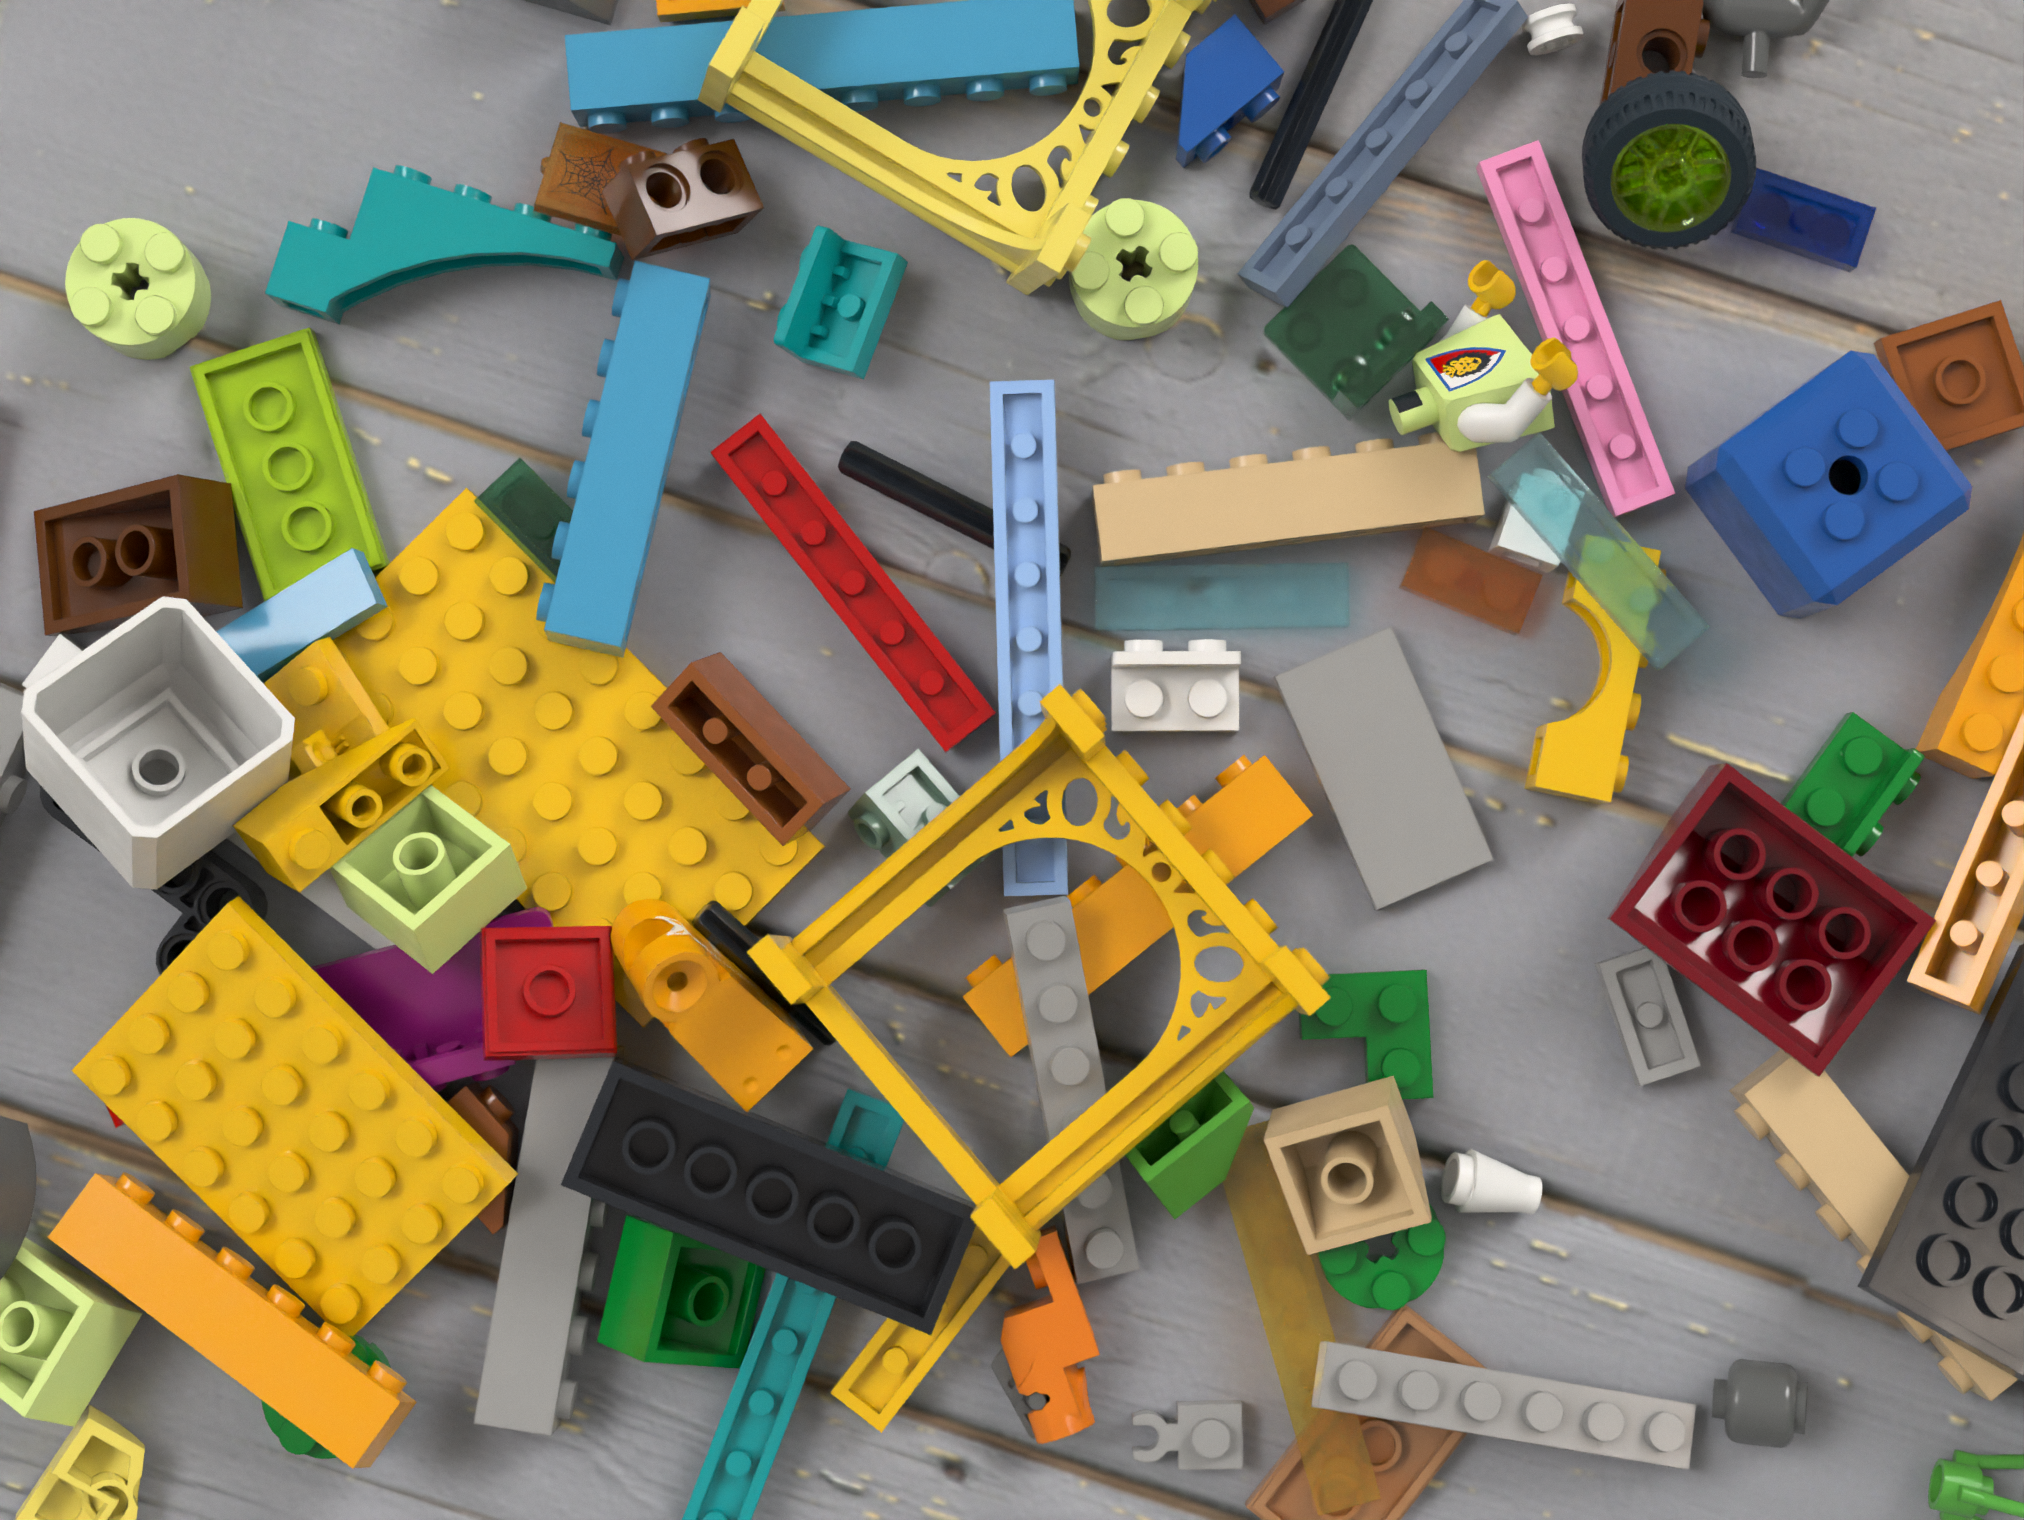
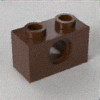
[1599,0,1710,137]

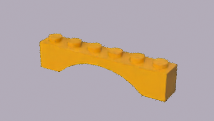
[1916,532,2024,779]

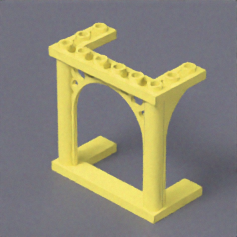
[698,0,1217,295]

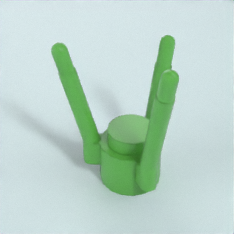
[1928,1449,2024,1520]

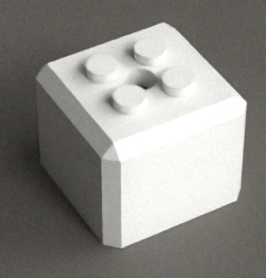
[21,597,295,890]

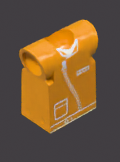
[610,898,814,1112]

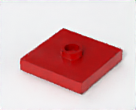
[479,926,617,1061]

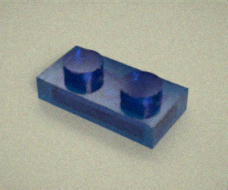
[1731,167,1876,273]

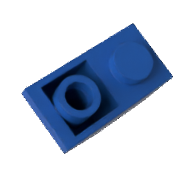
[1176,14,1284,168]

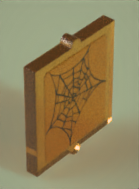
[533,122,667,236]

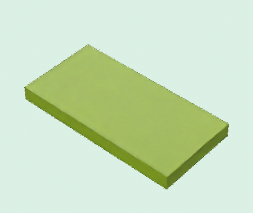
[189,327,389,601]

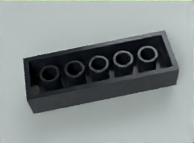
[561,1057,977,1335]

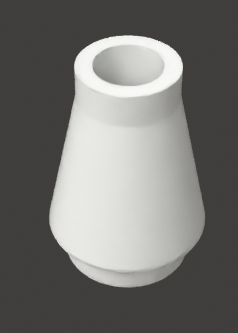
[1441,1149,1542,1215]

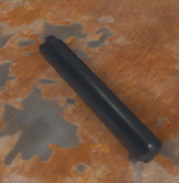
[1249,0,1373,210]
[838,441,1071,576]

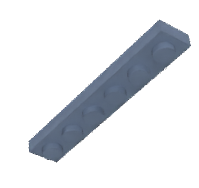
[1237,0,1528,308]

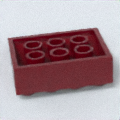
[1607,763,1936,1077]

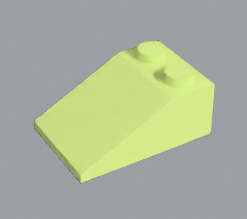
[0,1237,143,1427]

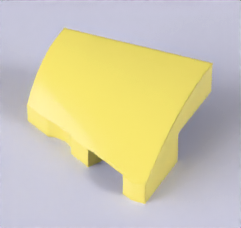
[15,1404,145,1520]

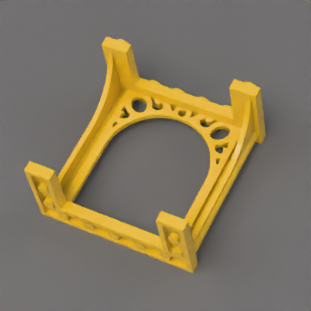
[747,684,1331,1269]

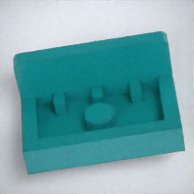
[773,225,908,380]

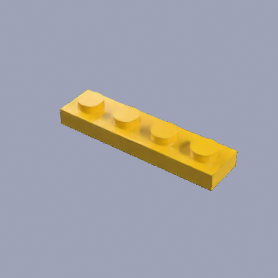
[830,1224,1010,1433]

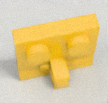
[264,637,390,782]

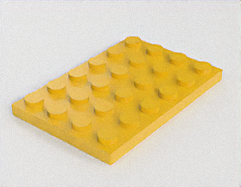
[71,896,518,1336]

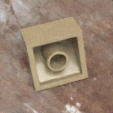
[1264,1076,1432,1255]

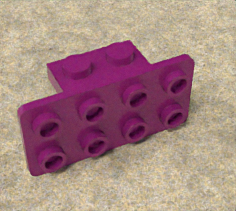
[311,907,554,1092]

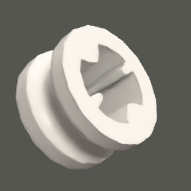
[1521,3,1584,55]

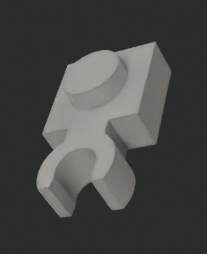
[1132,1400,1243,1470]

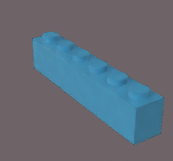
[536,261,711,658]

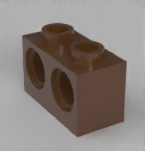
[602,138,764,261]

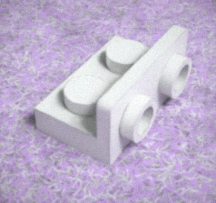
[1111,639,1241,732]

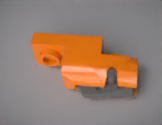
[991,1225,1100,1444]

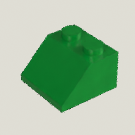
[597,1215,766,1369]

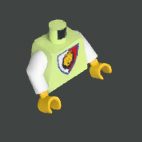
[1389,260,1578,452]

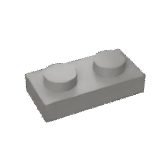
[1594,947,1701,1086]

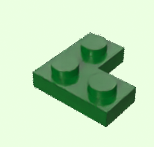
[1299,969,1434,1100]

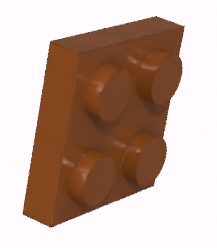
[1874,300,2024,452]

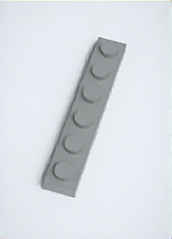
[1002,895,1140,1284]
[1311,1341,1696,1470]

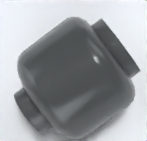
[1712,1359,1808,1448]

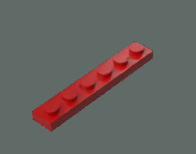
[710,414,996,753]

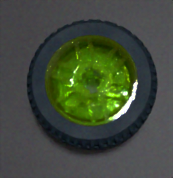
[1582,70,1757,250]

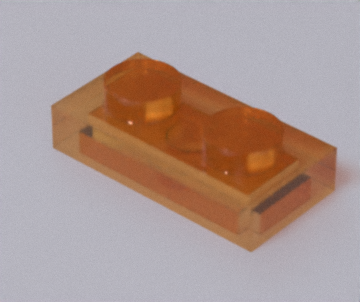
[1398,527,1543,636]

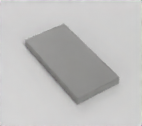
[1273,626,1494,910]

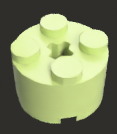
[1069,198,1198,340]
[65,218,211,360]

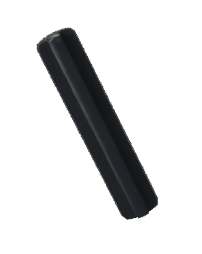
[692,900,837,1046]

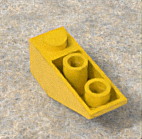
[233,718,450,893]

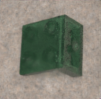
[1263,244,1449,421]

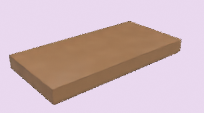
[1245,1304,1487,1520]

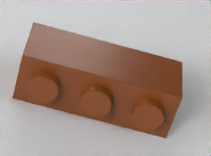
[650,652,851,846]

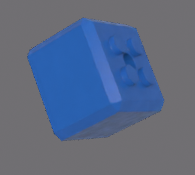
[1685,351,1972,619]

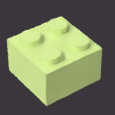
[329,785,527,974]

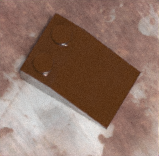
[34,474,243,636]

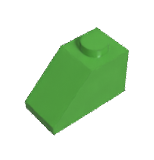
[1125,1071,1254,1219]

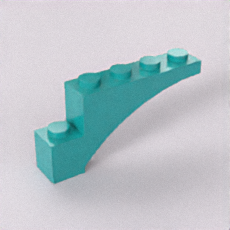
[265,165,624,324]

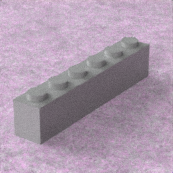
[474,1045,632,1436]

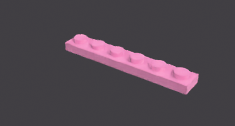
[1476,140,1675,519]

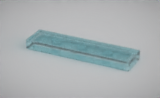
[1488,432,1710,671]
[1094,562,1350,632]

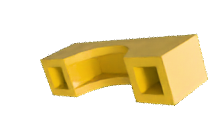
[1524,535,1666,804]

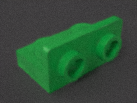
[1781,712,1925,857]

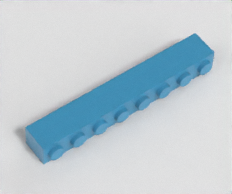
[565,0,1079,134]

